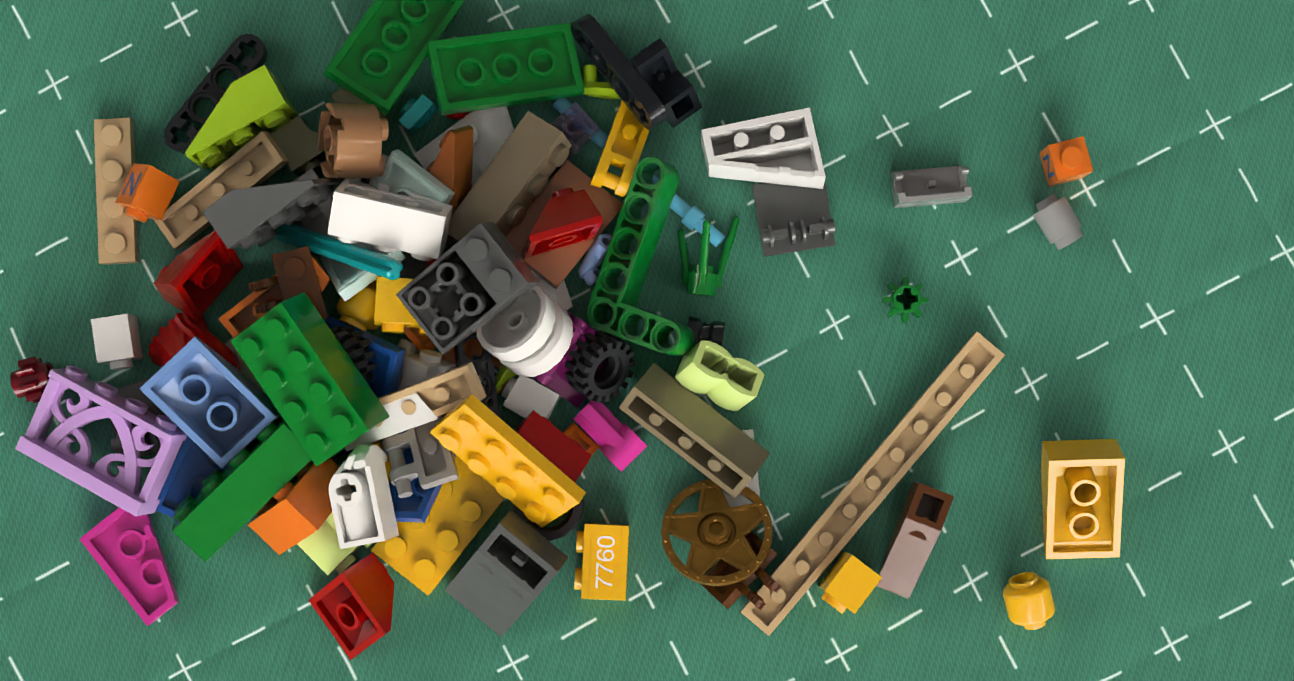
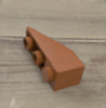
[426,125,474,242]

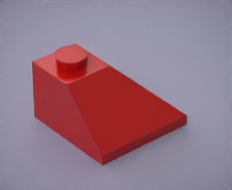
[521,188,603,259]
[153,230,243,321]
[309,552,394,660]

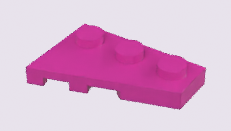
[79,508,180,626]

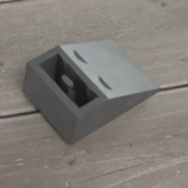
[203,178,341,250]
[396,222,540,354]
[445,510,568,637]

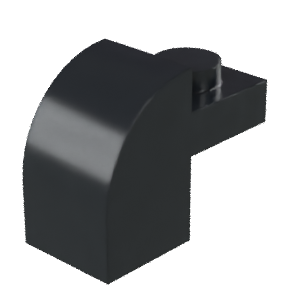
[630,38,702,128]

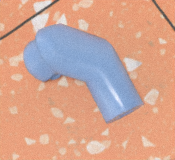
[578,234,612,286]

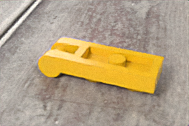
[590,100,650,198]

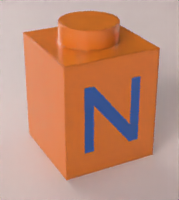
[1039,136,1093,187]
[115,163,180,223]

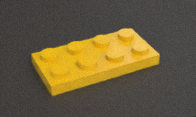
[430,394,586,528]
[371,455,505,596]

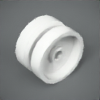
[477,285,573,377]

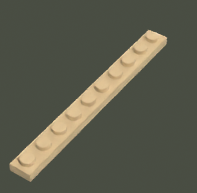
[740,331,1005,636]

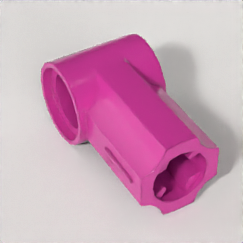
[574,400,648,472]

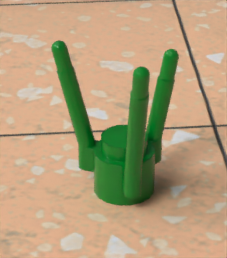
[677,216,740,296]

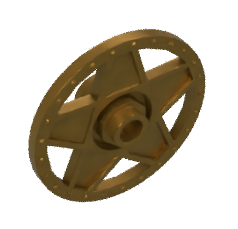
[661,479,772,586]

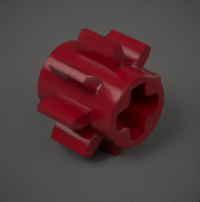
[10,356,54,404]

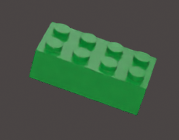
[230,292,390,467]
[172,415,311,562]

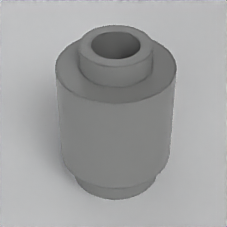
[1033,194,1084,250]

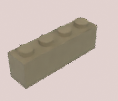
[448,111,572,243]
[619,363,770,498]

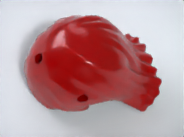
[148,312,241,372]

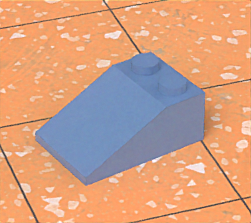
[139,335,278,469]

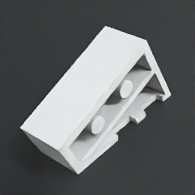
[701,107,826,189]
[327,178,453,261]

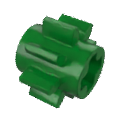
[881,277,929,324]

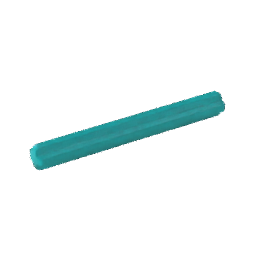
[275,223,403,280]

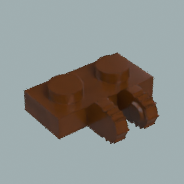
[248,246,329,319]
[701,531,781,610]

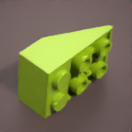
[185,65,299,170]

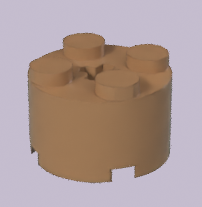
[318,103,389,178]

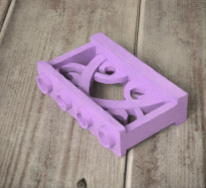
[15,365,187,517]

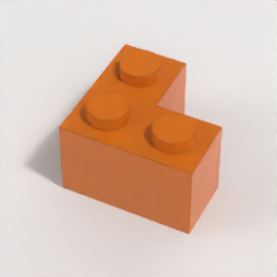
[247,458,353,555]

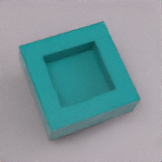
[398,94,438,137]

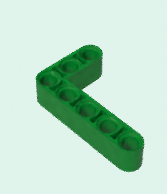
[586,156,695,356]

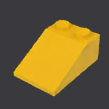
[1041,439,1125,559]

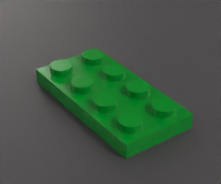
[324,0,465,116]
[426,23,585,116]

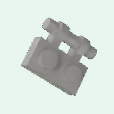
[382,415,460,498]

